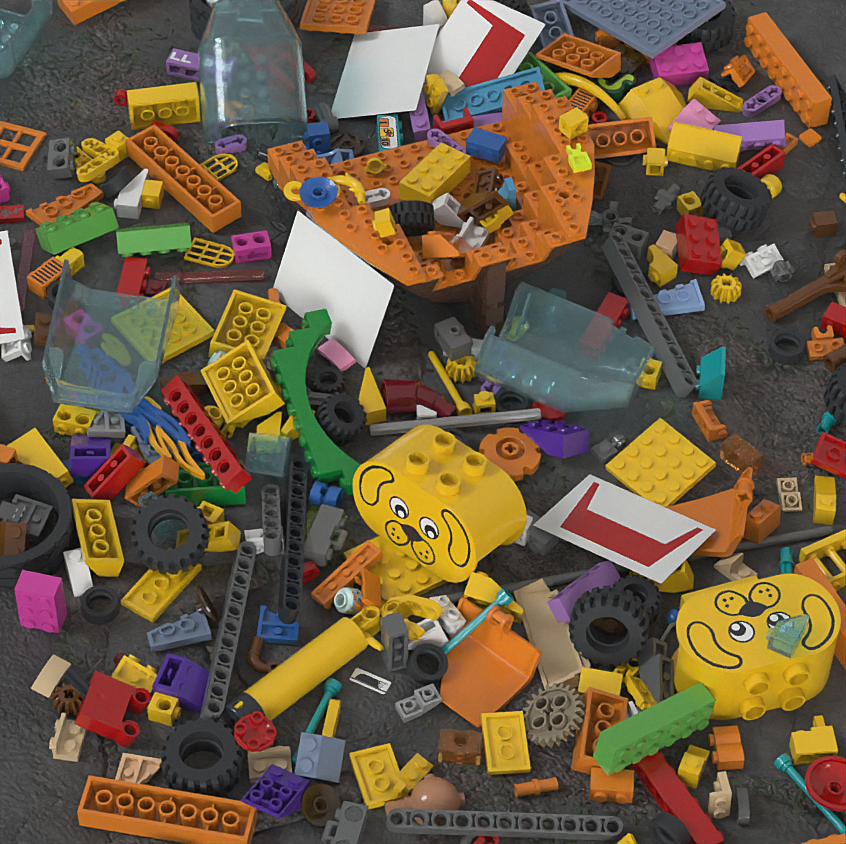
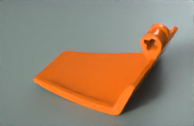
[665,467,755,557]
[439,597,542,728]

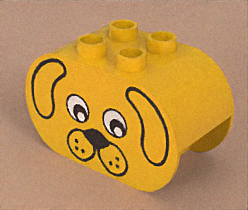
[353,424,527,583]
[672,574,841,720]

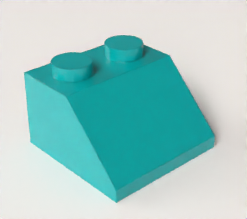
[695,347,726,400]

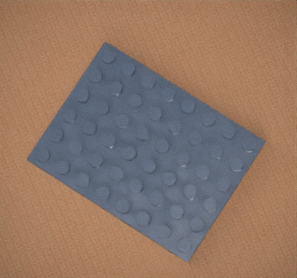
[562,0,726,59]

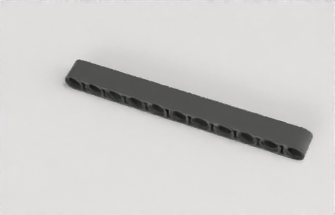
[601,231,698,398]
[200,541,257,723]
[386,808,623,841]

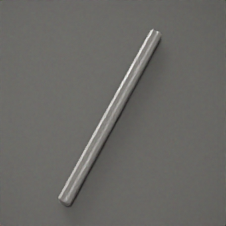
[369,408,541,436]

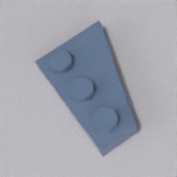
[147,609,212,653]

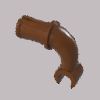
[245,636,280,674]

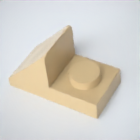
[713,553,758,581]

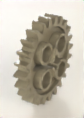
[523,683,585,748]

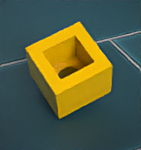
[372,208,396,238]

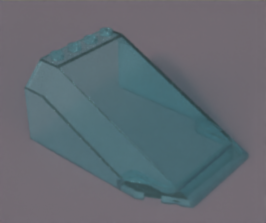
[42,260,180,414]

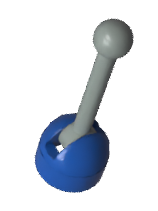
[660,609,679,642]

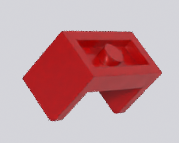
[433,107,474,135]

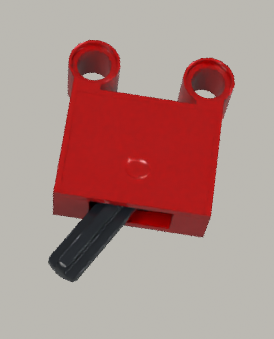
[64,668,151,747]

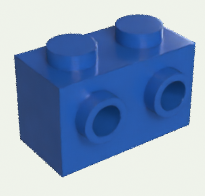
[303,121,330,154]
[466,127,507,164]

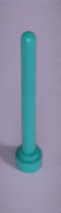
[441,588,514,655]
[291,678,342,764]
[774,753,846,834]

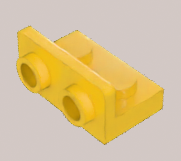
[111,654,158,693]

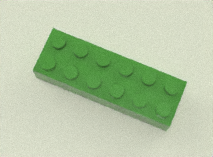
[593,682,716,775]

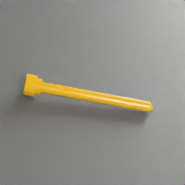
[428,351,472,416]

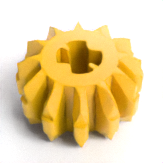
[710,274,742,304]
[446,355,478,384]

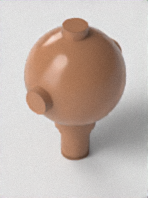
[385,774,465,826]

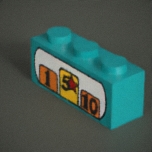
[377,114,404,152]

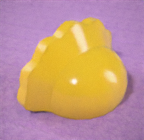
[364,157,387,174]

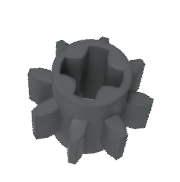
[770,260,795,282]

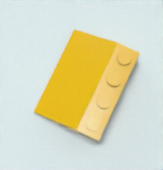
[209,289,287,362]
[200,340,285,426]

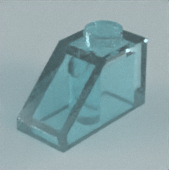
[766,614,810,658]

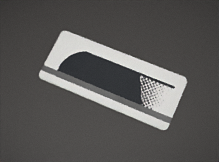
[350,668,391,694]

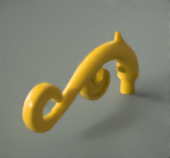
[284,173,366,204]

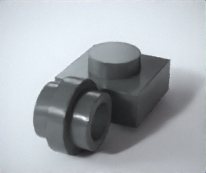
[591,434,628,465]

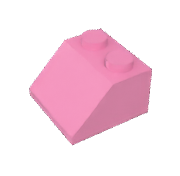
[668,99,721,131]

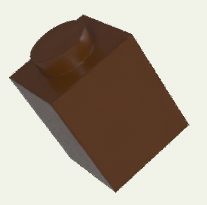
[809,211,838,238]

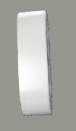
[357,188,390,209]

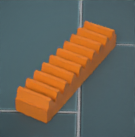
[311,540,383,609]

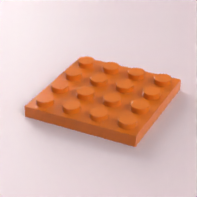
[300,0,377,35]

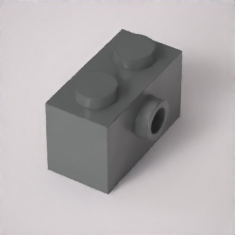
[434,317,473,361]

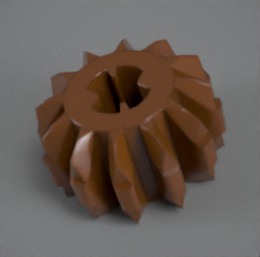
[52,682,83,718]

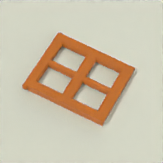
[0,121,47,171]

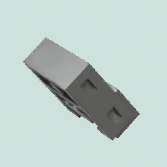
[0,494,53,545]

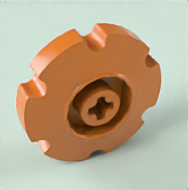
[479,428,541,481]

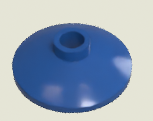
[299,177,337,208]

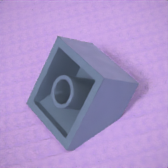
[294,732,346,783]

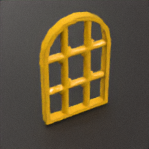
[200,153,238,181]
[184,237,234,268]

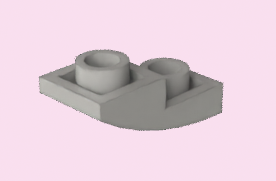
[395,683,442,723]

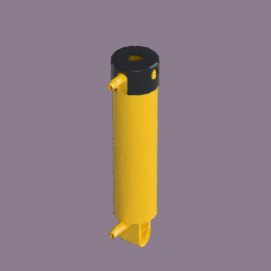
[222,606,384,730]

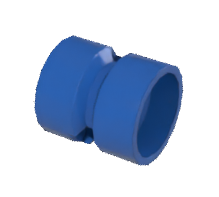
[309,481,344,508]

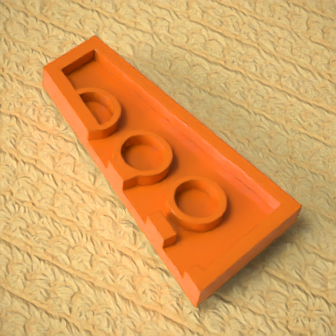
[25,183,104,226]

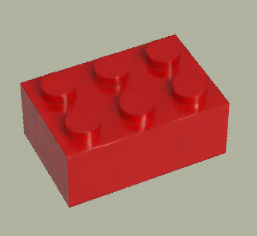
[675,214,722,276]

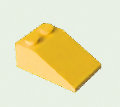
[464,571,523,624]

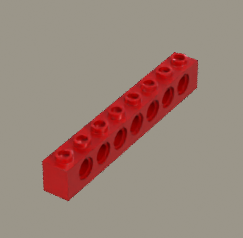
[160,375,253,494]

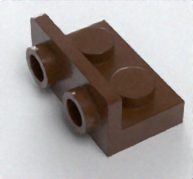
[472,167,504,194]
[33,309,63,348]

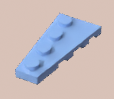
[628,279,705,320]

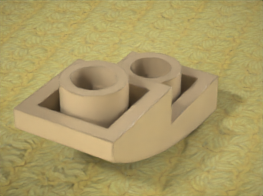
[439,69,466,97]
[776,477,802,512]
[31,654,72,699]

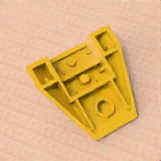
[618,77,687,145]

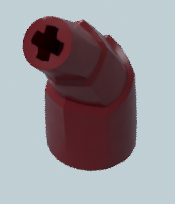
[381,379,457,418]

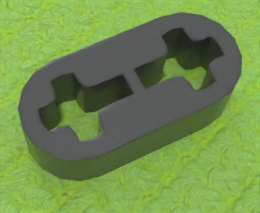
[735,787,750,825]

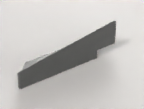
[638,637,674,703]

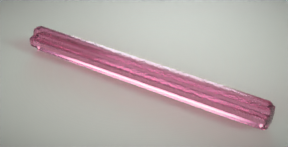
[16,229,35,313]

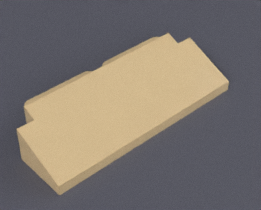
[514,579,591,689]

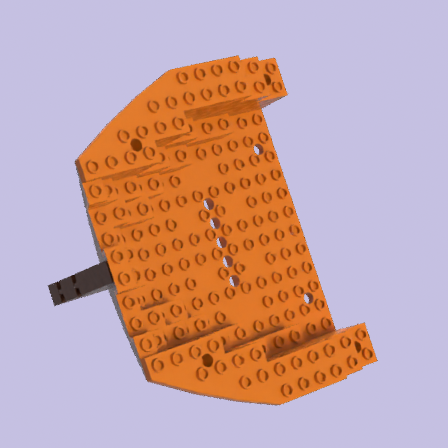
[267,82,595,341]

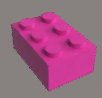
[649,42,709,86]
[14,570,67,634]

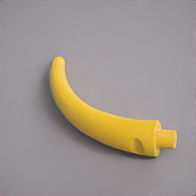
[555,72,626,120]

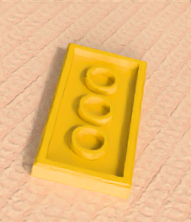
[121,547,202,623]

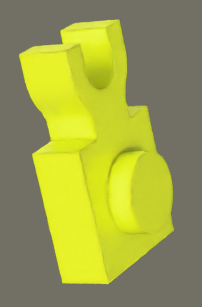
[566,143,592,173]

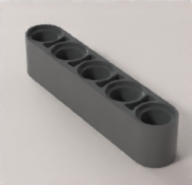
[262,484,282,556]

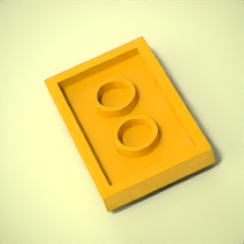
[480,711,531,775]
[349,743,408,810]

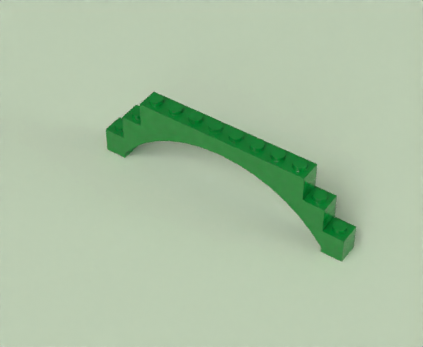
[270,309,361,496]

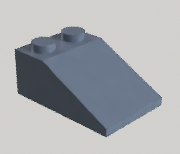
[529,0,574,49]

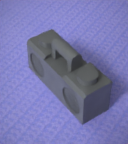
[303,504,348,567]
[380,613,409,672]
[321,801,368,844]

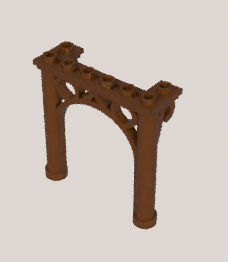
[764,246,846,372]

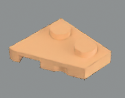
[115,753,162,785]

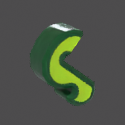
[595,74,636,103]

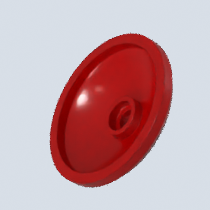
[805,756,846,812]

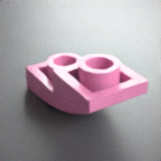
[317,338,356,372]

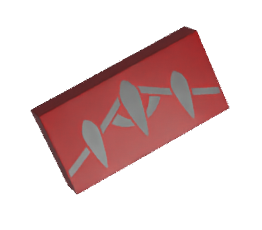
[0,205,25,223]

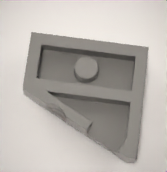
[87,407,125,438]

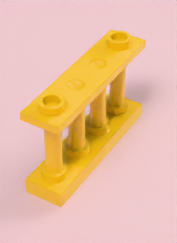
[798,529,846,592]

